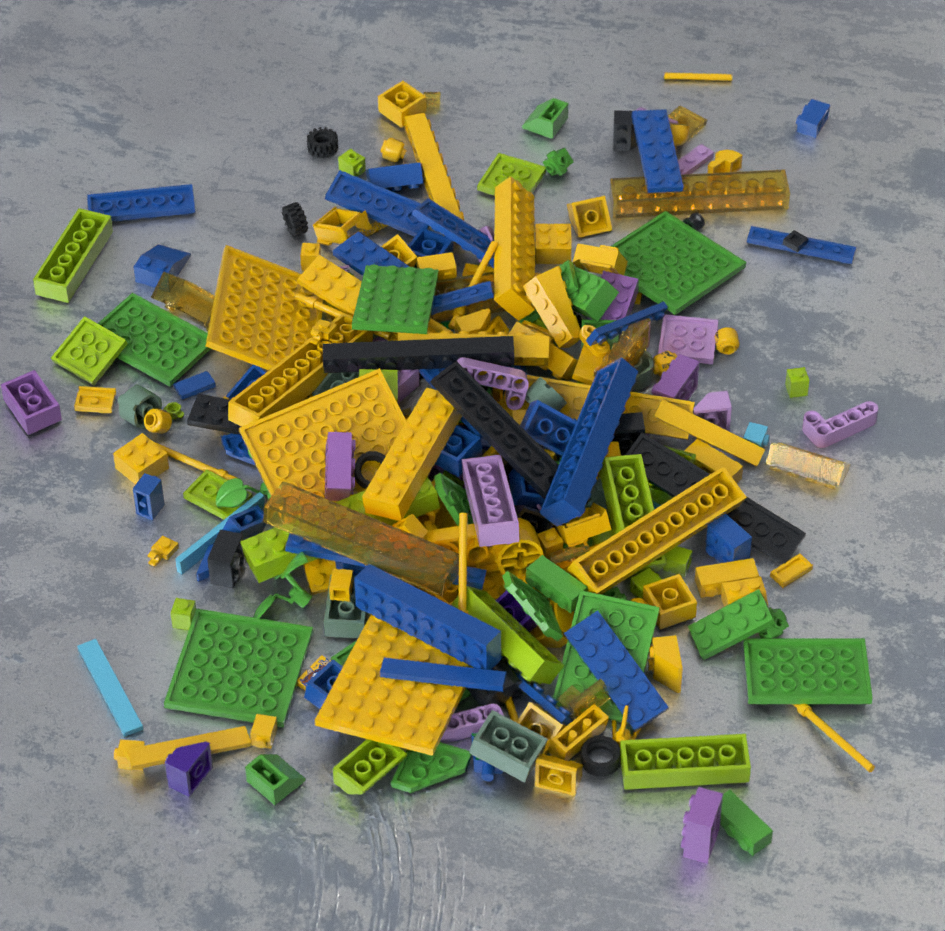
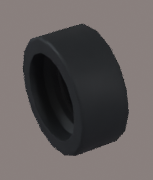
[354,451,386,489]
[581,736,620,776]

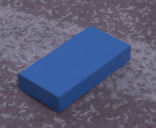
[174,371,216,400]

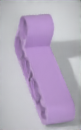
[457,358,529,410]
[802,401,878,448]
[440,704,504,744]

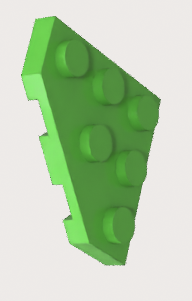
[434,473,474,526]
[502,571,563,641]
[391,742,472,793]

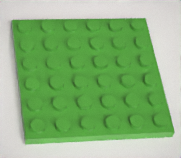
[611,211,747,315]
[164,608,313,728]

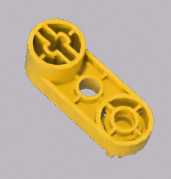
[411,518,544,579]

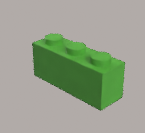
[525,555,588,613]
[720,790,773,856]

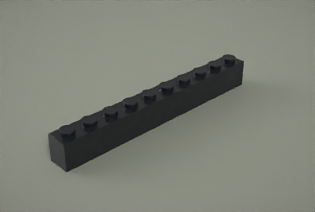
[323,336,514,373]

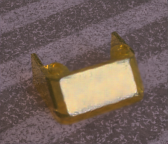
[151,272,215,331]

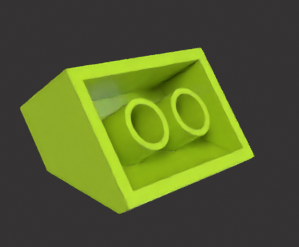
[333,739,407,795]

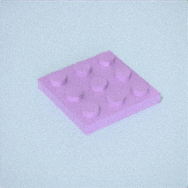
[658,314,719,364]

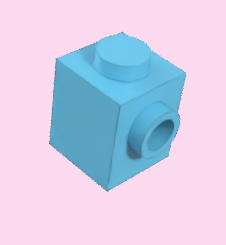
[743,422,770,448]

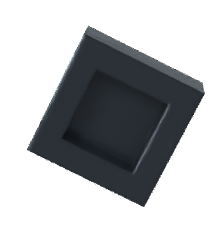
[783,230,808,252]

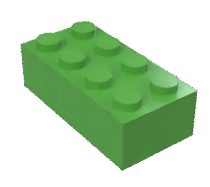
[568,266,619,322]

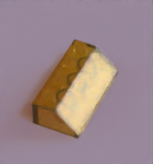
[593,318,651,377]
[765,442,851,489]

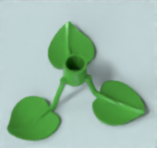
[216,450,275,508]
[253,551,312,619]

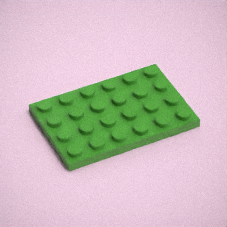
[352,264,439,334]
[98,293,211,387]
[553,590,660,724]
[743,638,873,704]

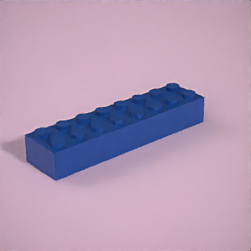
[354,564,501,670]

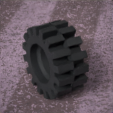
[307,127,338,158]
[282,202,309,237]

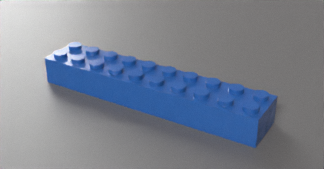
[540,358,638,527]

